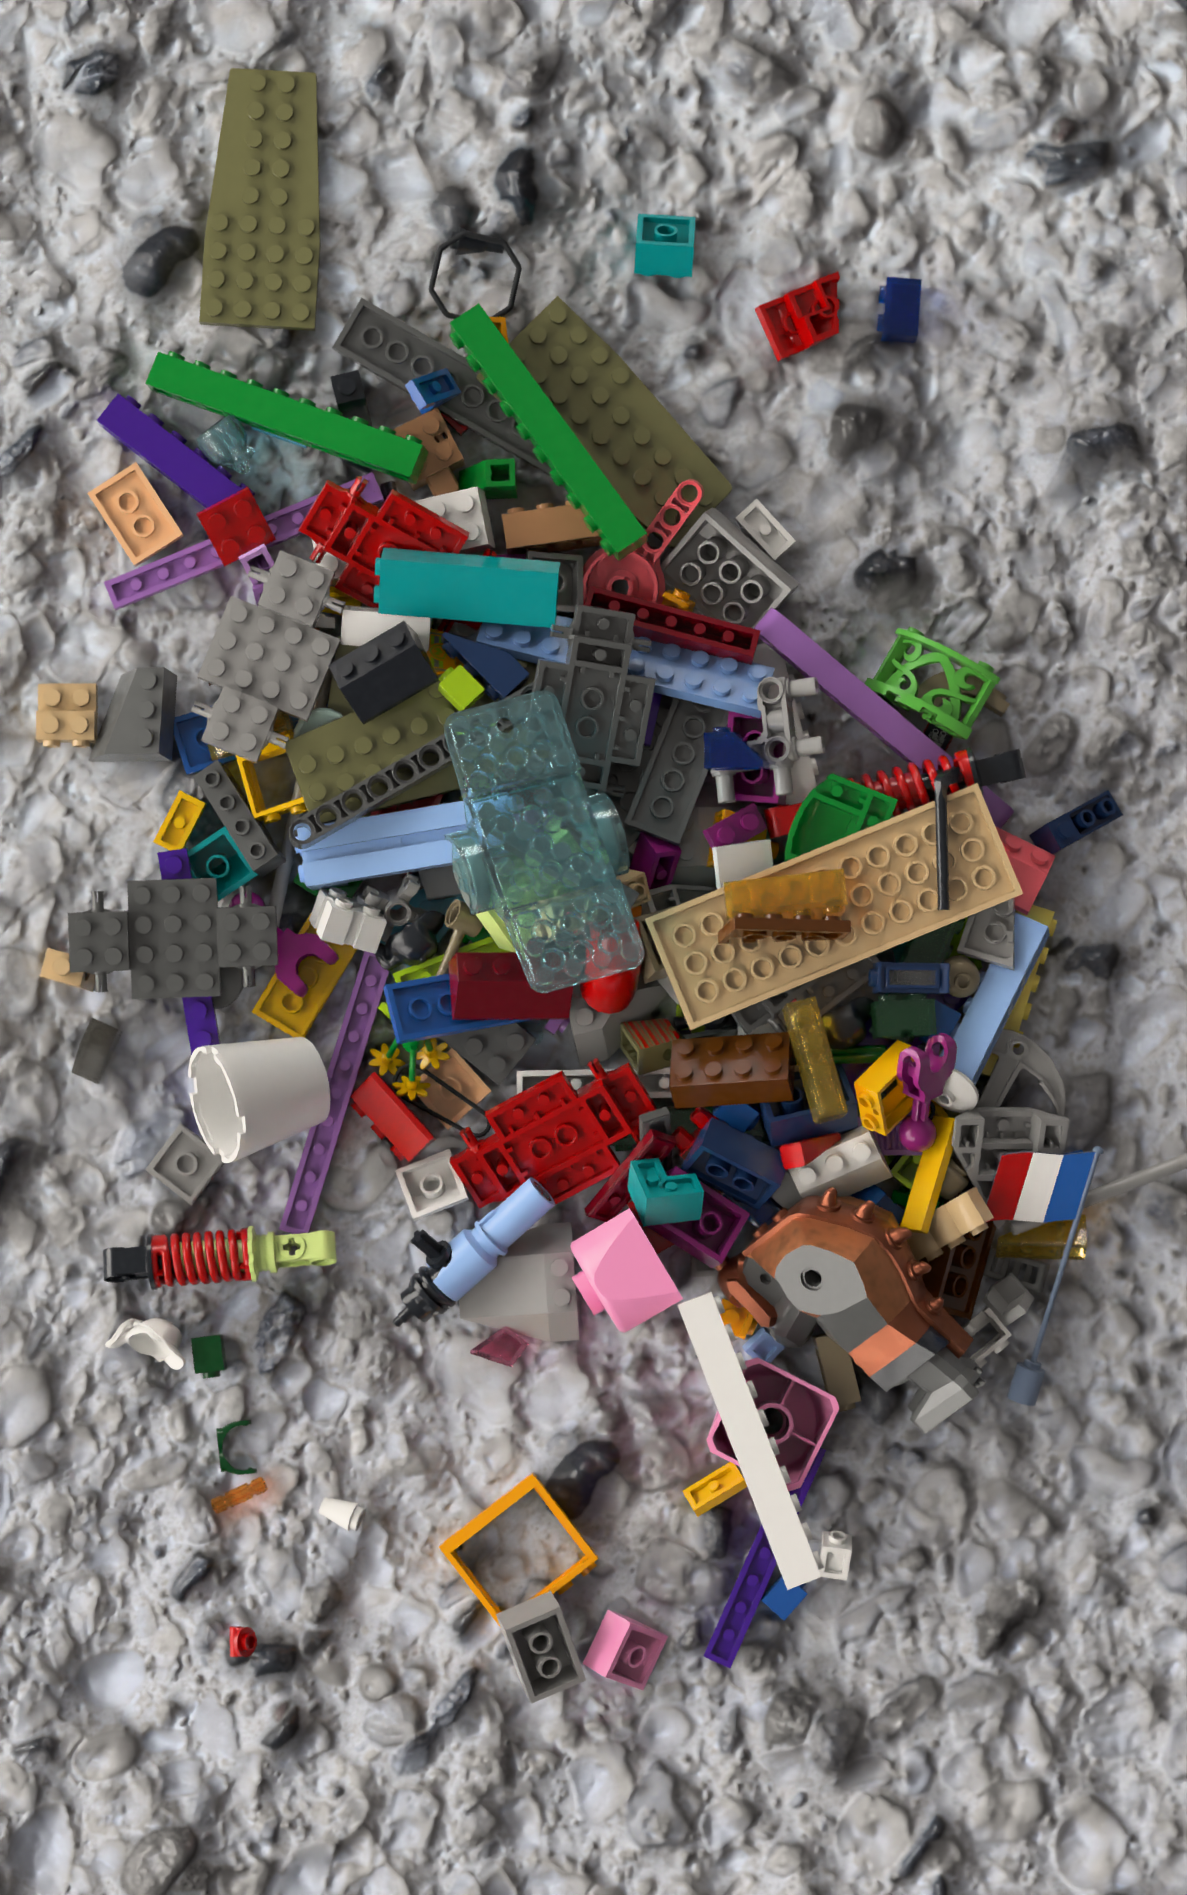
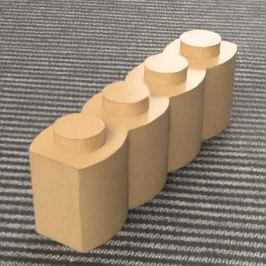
[907,1187,994,1262]

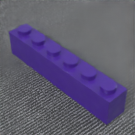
[96,393,257,508]

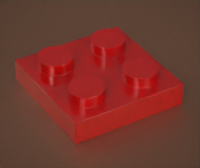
[196,487,276,567]

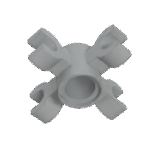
[362,873,428,942]

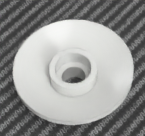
[932,1069,979,1113]

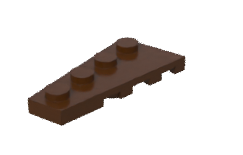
[718,913,851,944]

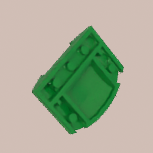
[784,773,898,862]

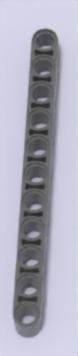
[289,682,534,849]

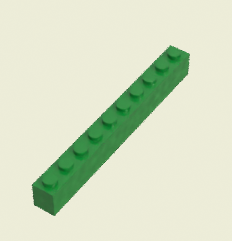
[449,303,647,561]
[145,351,429,485]

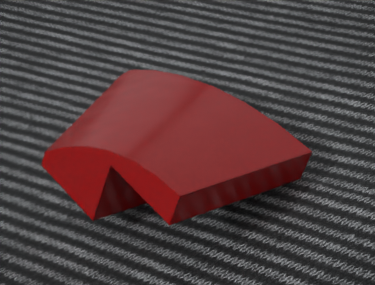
[755,271,840,362]

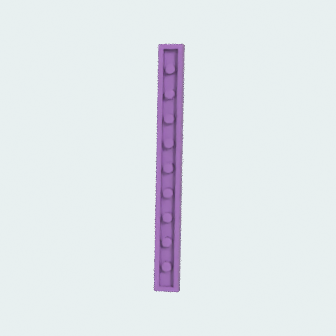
[104,472,384,610]
[279,951,390,1234]

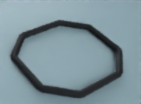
[429,231,522,319]

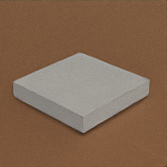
[145,1123,224,1205]

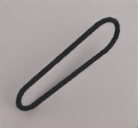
[393,1064,491,1138]

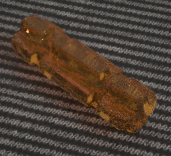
[211,1477,268,1514]

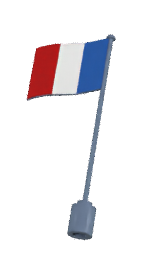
[986,1146,1104,1406]

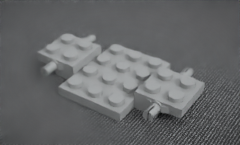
[191,550,345,763]

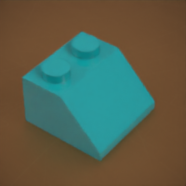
[634,214,696,278]
[188,826,259,902]

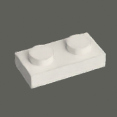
[735,499,796,561]

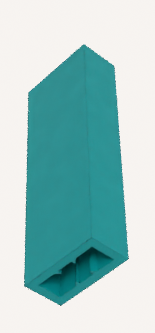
[374,548,560,628]

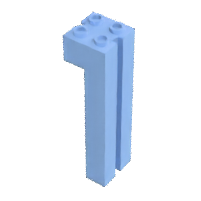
[295,793,513,891]

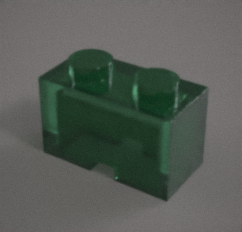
[871,993,937,1039]

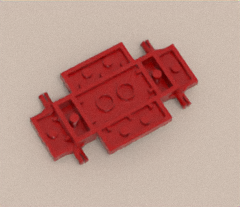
[298,476,497,633]
[450,1058,658,1209]

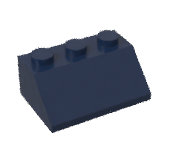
[759,1064,858,1147]
[680,1117,786,1210]

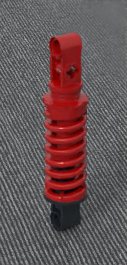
[763,747,1026,839]

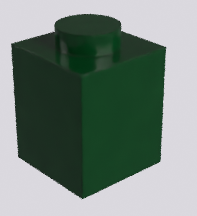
[191,1334,227,1379]

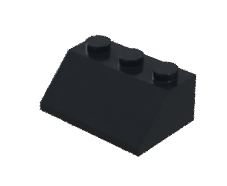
[328,621,439,724]

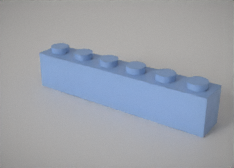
[939,913,1050,1085]

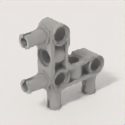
[706,677,826,804]

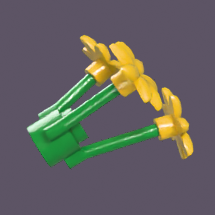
[369,1038,450,1100]

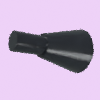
[450,226,504,255]

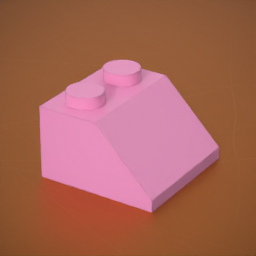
[583,1610,668,1690]

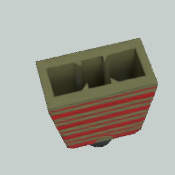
[620,1019,692,1075]

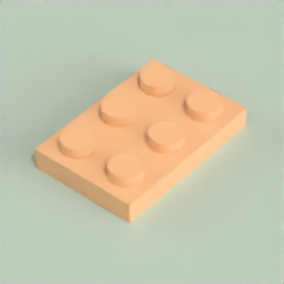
[87,462,184,567]

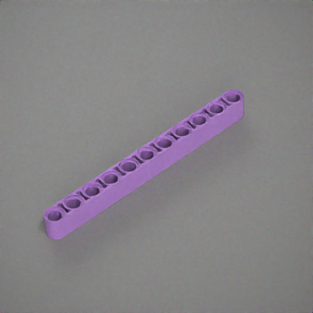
[754,608,1014,829]

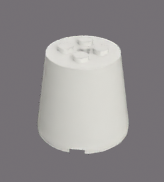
[188,1037,331,1163]

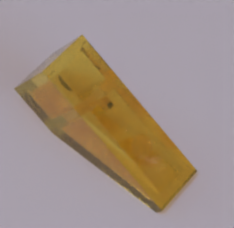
[995,1214,1087,1260]

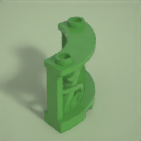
[864,627,1001,740]

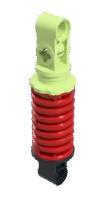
[103,1226,337,1290]

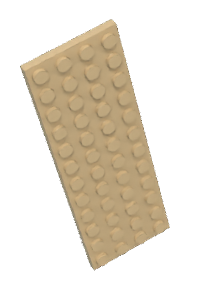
[645,783,1023,1030]

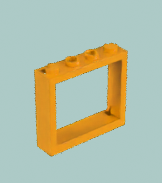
[439,1472,598,1628]

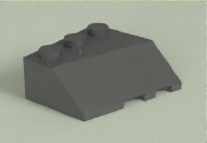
[88,667,177,762]

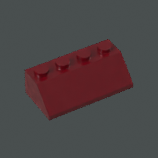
[448,952,574,1020]

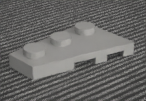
[957,898,1015,970]

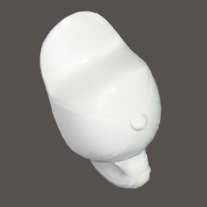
[105,1318,186,1370]

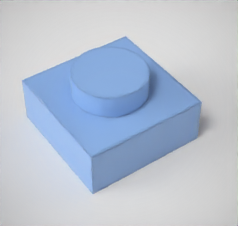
[742,1327,785,1363]

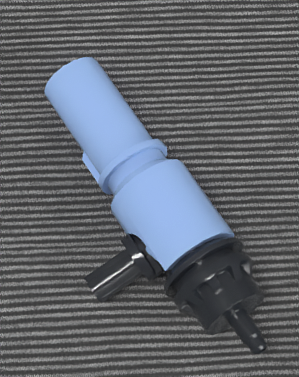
[393,1177,555,1327]

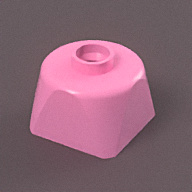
[570,1208,683,1333]
[706,1357,839,1491]

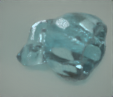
[196,415,255,474]

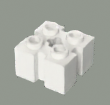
[309,887,387,954]

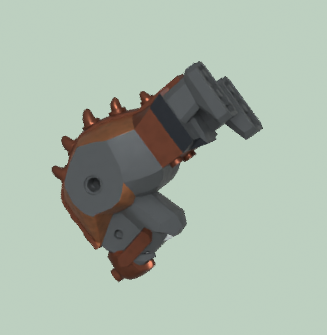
[714,1187,986,1434]

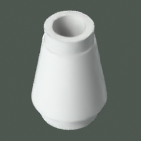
[319,1497,365,1531]

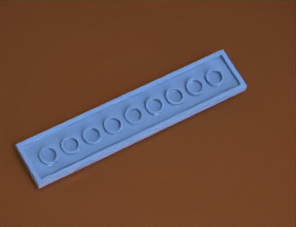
[476,615,775,718]

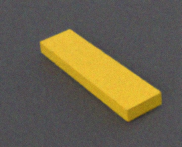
[900,1116,955,1234]

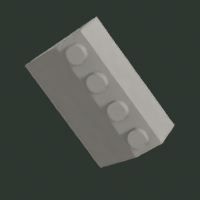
[661,507,800,629]

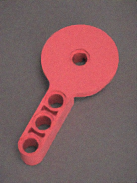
[583,479,704,605]

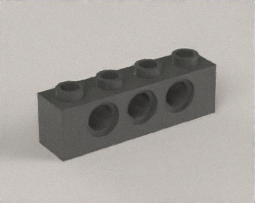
[194,760,287,877]

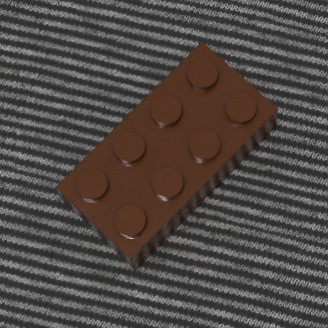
[669,1032,795,1109]

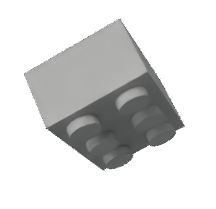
[496,1591,586,1704]

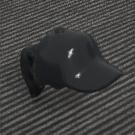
[375,911,445,971]
[794,996,878,1051]

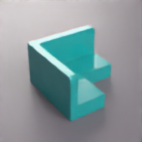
[627,1158,704,1226]

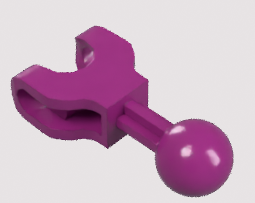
[229,891,339,998]
[896,1033,957,1152]

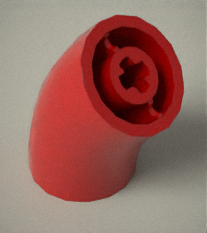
[580,917,642,1014]

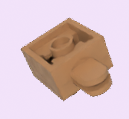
[393,407,465,496]

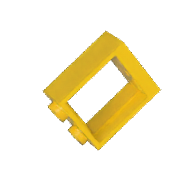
[236,734,307,824]
[854,1040,915,1136]

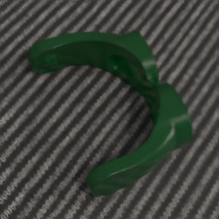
[216,1420,257,1475]

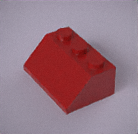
[350,1071,436,1162]

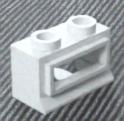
[962,1307,1012,1368]

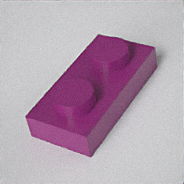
[702,803,768,849]

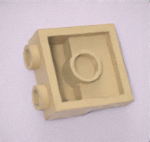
[36,683,98,748]

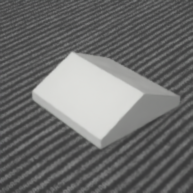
[395,1148,469,1221]

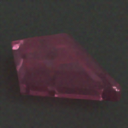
[470,1326,529,1367]

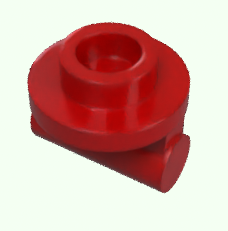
[229,1626,257,1657]

